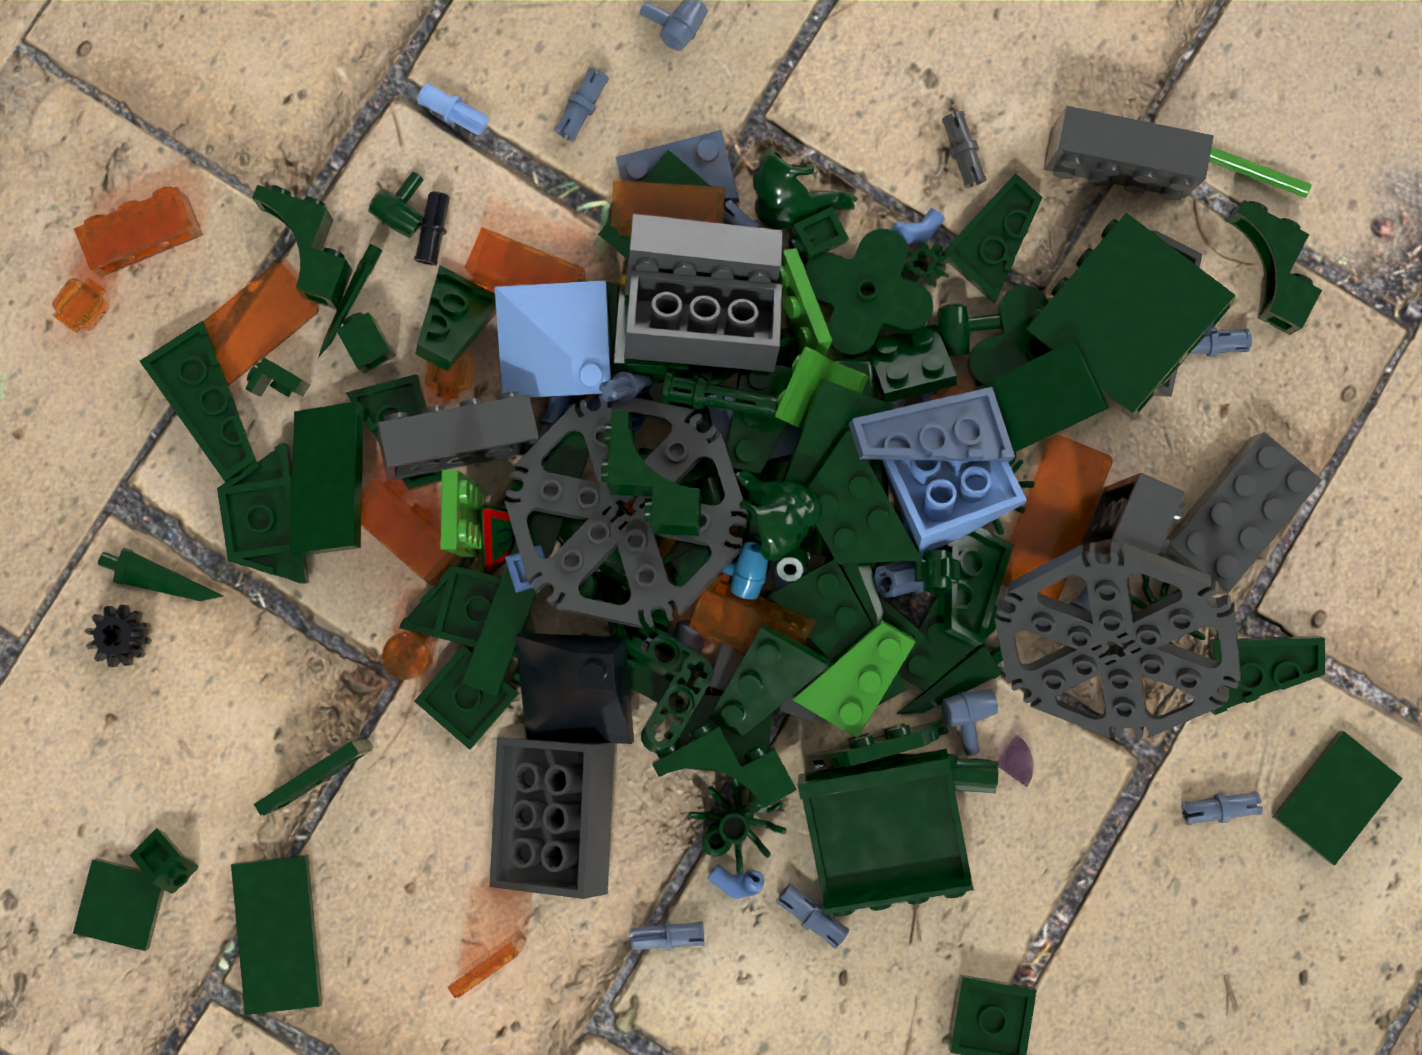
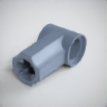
[874,554,925,598]

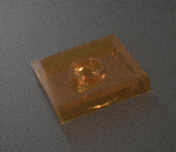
[447,929,527,998]

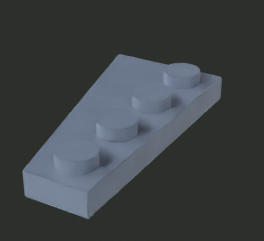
[848,387,1015,462]

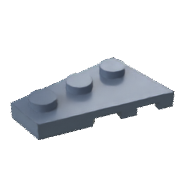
[616,130,739,202]

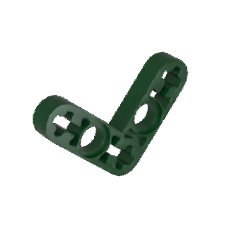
[612,617,713,753]

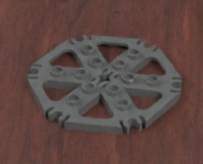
[504,394,748,629]
[994,542,1241,739]

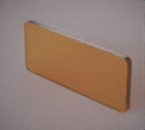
[203,263,319,386]
[1001,435,1113,600]

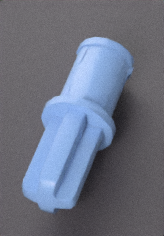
[417,83,489,135]

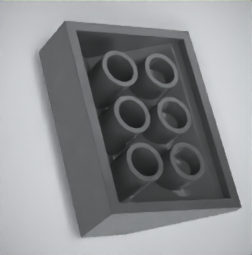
[489,738,615,899]

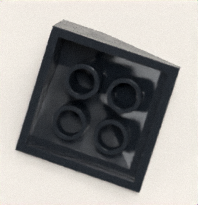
[516,633,634,744]

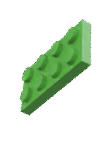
[440,470,485,557]

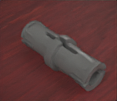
[942,111,987,188]

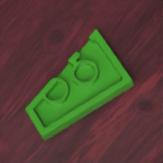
[777,248,832,356]
[792,620,916,738]

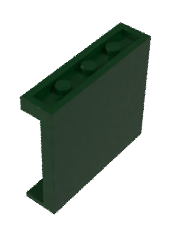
[1026,213,1236,420]
[797,749,974,917]

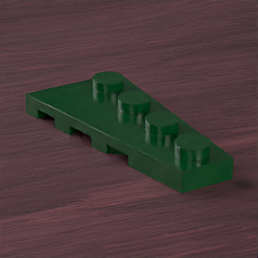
[140,321,257,482]
[769,558,908,705]

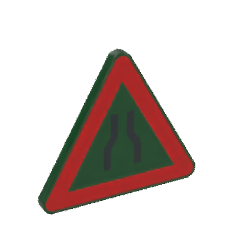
[479,505,516,574]

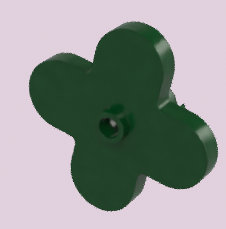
[804,229,933,358]
[967,285,1050,386]

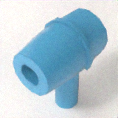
[704,542,769,599]

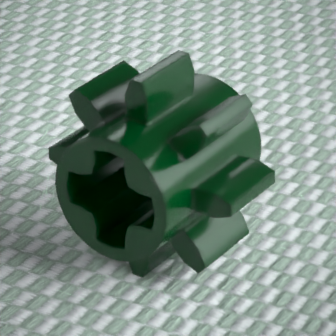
[904,241,952,288]
[915,550,960,593]

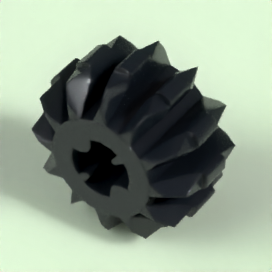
[85,605,152,667]

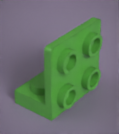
[775,347,869,429]

